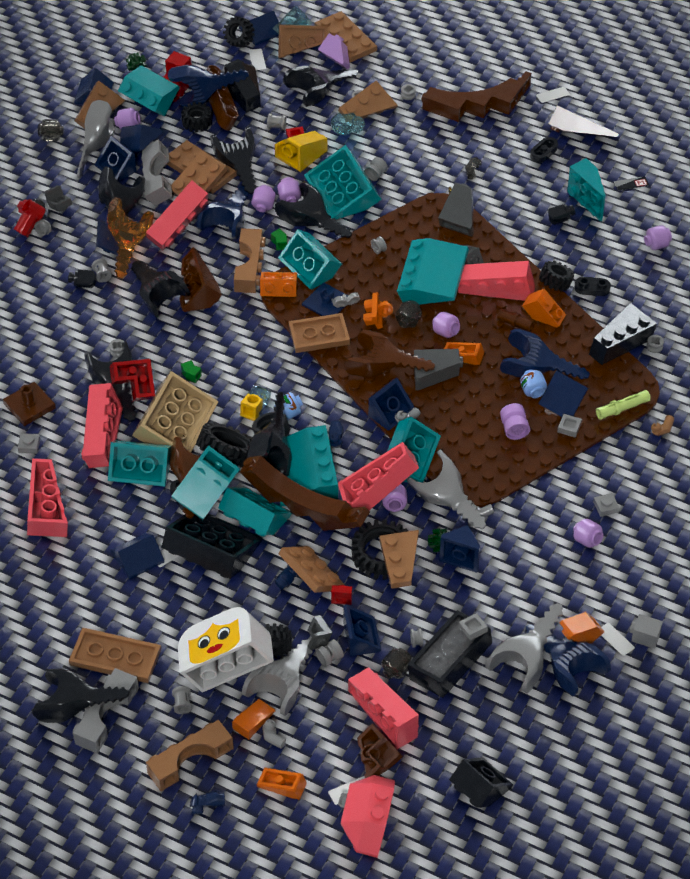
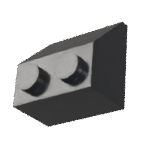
[449,757,513,808]

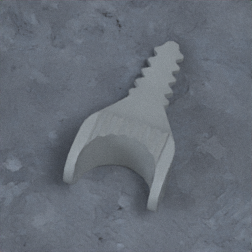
[77,100,115,178]
[407,449,486,529]
[485,603,563,693]
[242,638,313,716]

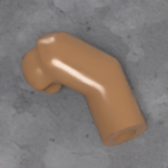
[651,415,674,436]

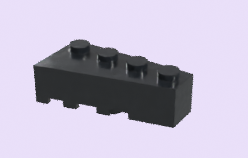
[589,303,657,365]

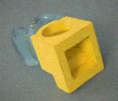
[240,385,271,421]

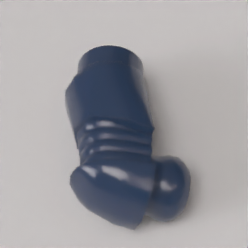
[329,421,344,448]
[274,565,298,590]
[190,791,225,815]

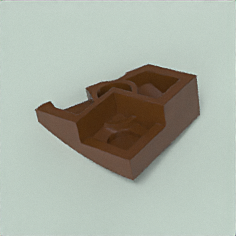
[357,723,403,778]

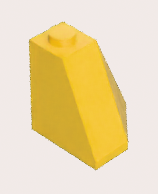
[275,131,327,172]

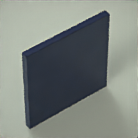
[96,221,130,260]
[302,282,348,316]
[539,371,589,417]

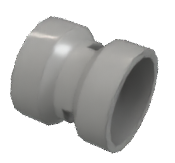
[364,157,387,181]
[315,639,344,667]

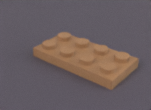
[315,11,377,63]
[167,140,237,194]
[69,628,161,683]

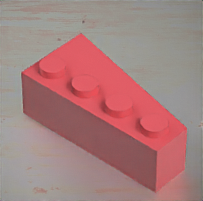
[146,180,209,250]
[458,261,535,301]
[82,383,123,468]
[338,442,419,510]
[27,458,68,537]
[348,667,419,750]

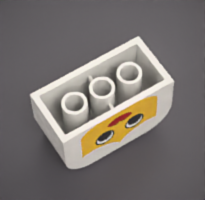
[178,607,274,693]

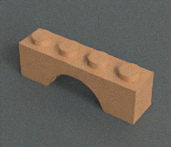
[234,228,266,293]
[146,720,233,791]

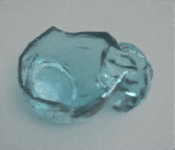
[331,112,365,135]

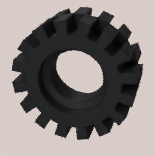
[223,16,255,48]
[181,102,212,132]
[539,261,574,292]
[262,623,292,658]

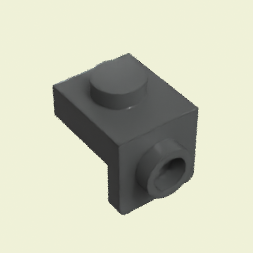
[44,185,72,212]
[463,245,484,264]
[307,615,332,650]

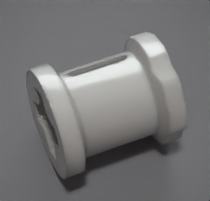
[267,113,286,130]
[91,259,112,282]
[172,686,192,714]

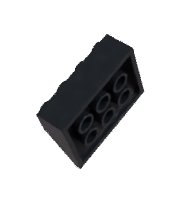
[161,514,263,579]

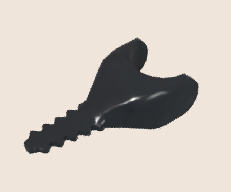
[283,66,358,107]
[210,127,257,194]
[99,166,145,232]
[275,181,352,238]
[131,261,191,318]
[84,341,137,422]
[247,392,292,477]
[32,668,130,723]

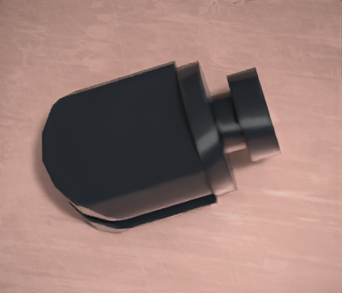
[548,204,576,225]
[68,269,96,288]

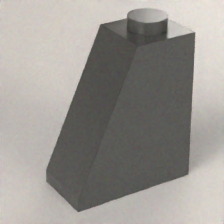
[438,182,474,237]
[414,349,463,390]

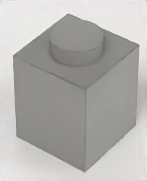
[630,614,663,649]

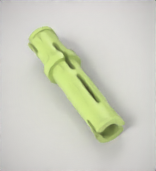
[596,390,651,420]

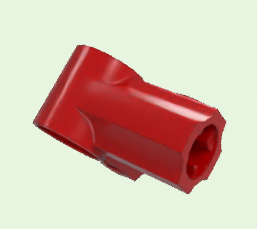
[14,199,45,237]

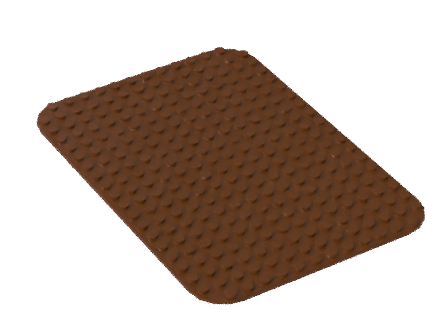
[261,193,660,507]

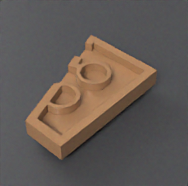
[278,25,327,58]
[74,81,125,129]
[338,81,398,123]
[379,530,419,589]

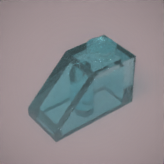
[273,5,312,34]

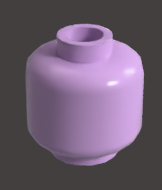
[114,108,141,130]
[277,177,301,202]
[251,185,276,212]
[644,225,672,250]
[432,312,460,338]
[382,484,407,512]
[573,519,603,548]

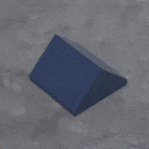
[239,11,280,46]
[74,68,114,104]
[120,124,163,152]
[94,136,136,182]
[368,378,414,430]
[439,525,480,573]
[110,533,165,580]
[343,604,382,656]

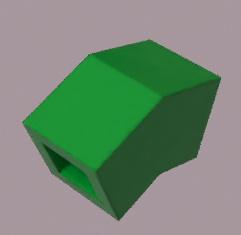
[271,229,287,250]
[181,360,202,383]

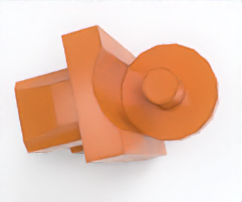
[363,292,393,329]

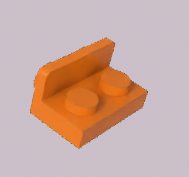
[260,272,297,297]

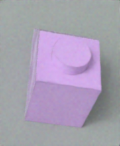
[318,33,350,69]

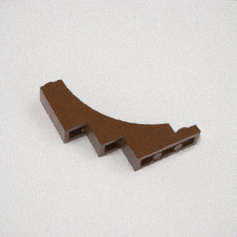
[421,71,532,122]
[240,456,370,531]

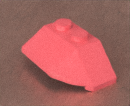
[340,775,395,858]

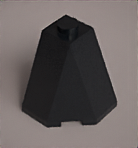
[224,59,261,113]

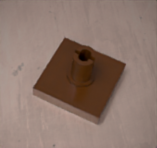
[3,382,56,426]

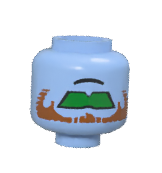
[520,369,547,398]
[274,392,303,420]

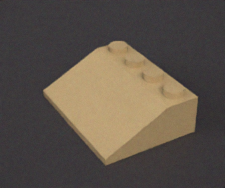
[132,371,218,452]

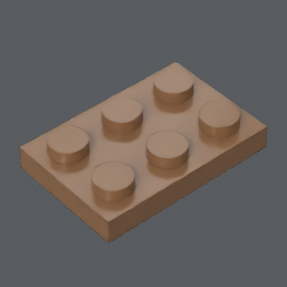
[171,150,228,196]
[288,313,350,353]
[278,546,344,593]

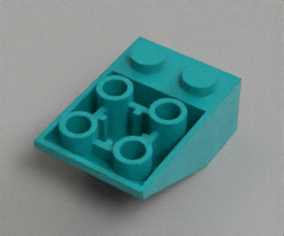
[567,158,606,221]
[171,446,240,520]

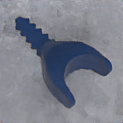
[168,65,249,108]
[197,186,248,239]
[500,329,590,380]
[526,624,611,697]

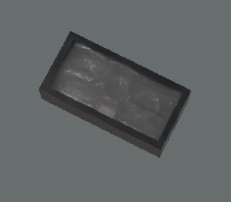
[407,610,492,698]

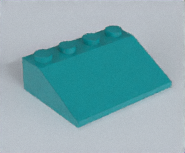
[304,145,382,220]
[397,238,469,306]
[280,425,338,507]

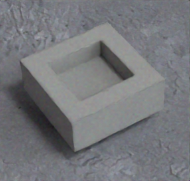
[557,414,582,438]
[18,433,40,454]
[593,493,619,517]
[459,613,488,640]

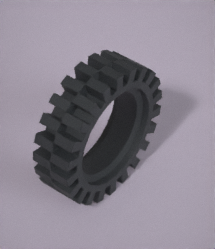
[196,422,252,468]
[352,519,408,580]

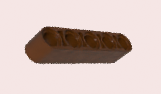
[206,65,239,130]

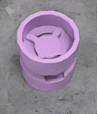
[500,403,530,440]

